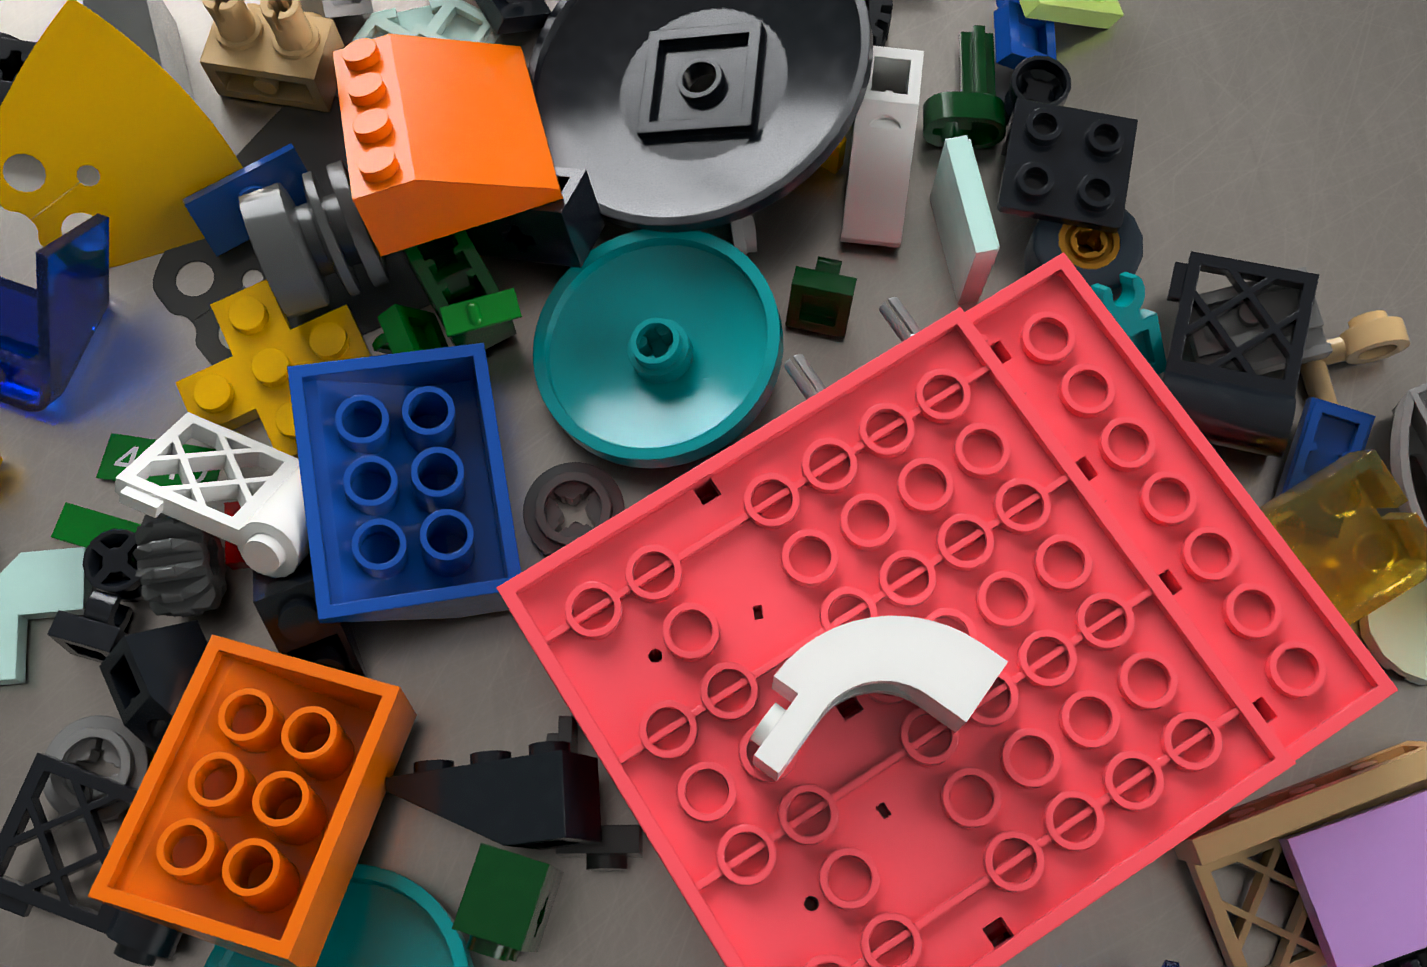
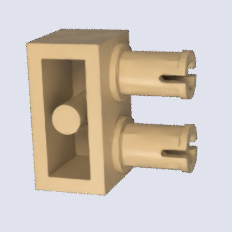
[199,0,345,112]

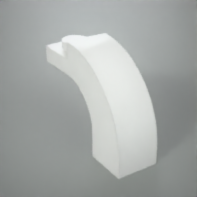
[750,616,1008,781]

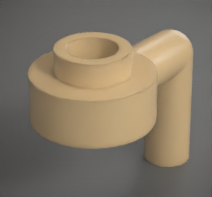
[1300,310,1410,404]

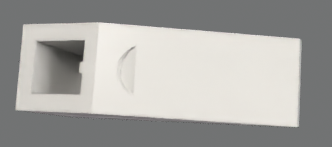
[840,46,924,248]

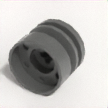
[238,160,390,319]

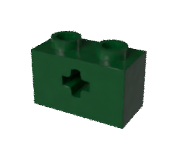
[402,230,517,349]
[452,843,564,962]

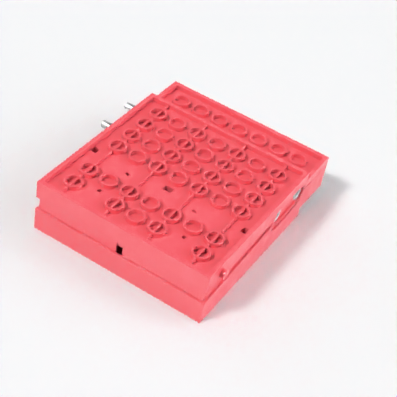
[496,252,1398,967]

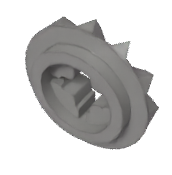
[43,715,150,823]

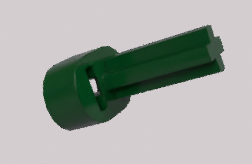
[923,25,1006,149]

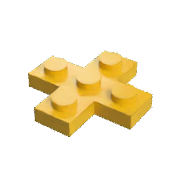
[175,279,372,458]

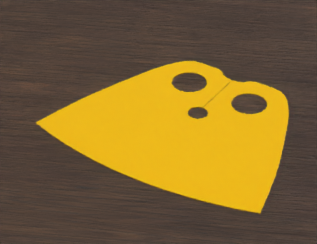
[0,0,243,270]

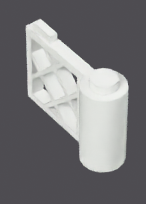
[114,412,310,578]

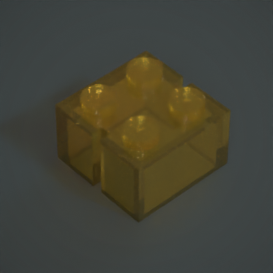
[1259,449,1427,626]

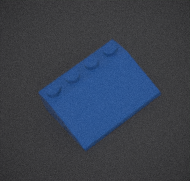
[287,343,521,623]

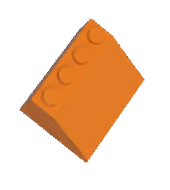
[333,34,563,257]
[88,634,417,967]

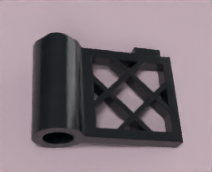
[1162,251,1320,458]
[0,753,183,966]

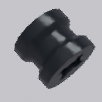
[82,529,144,602]

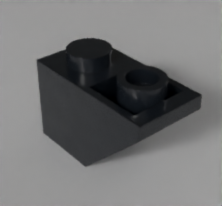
[253,553,368,678]

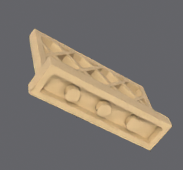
[1174,740,1427,967]

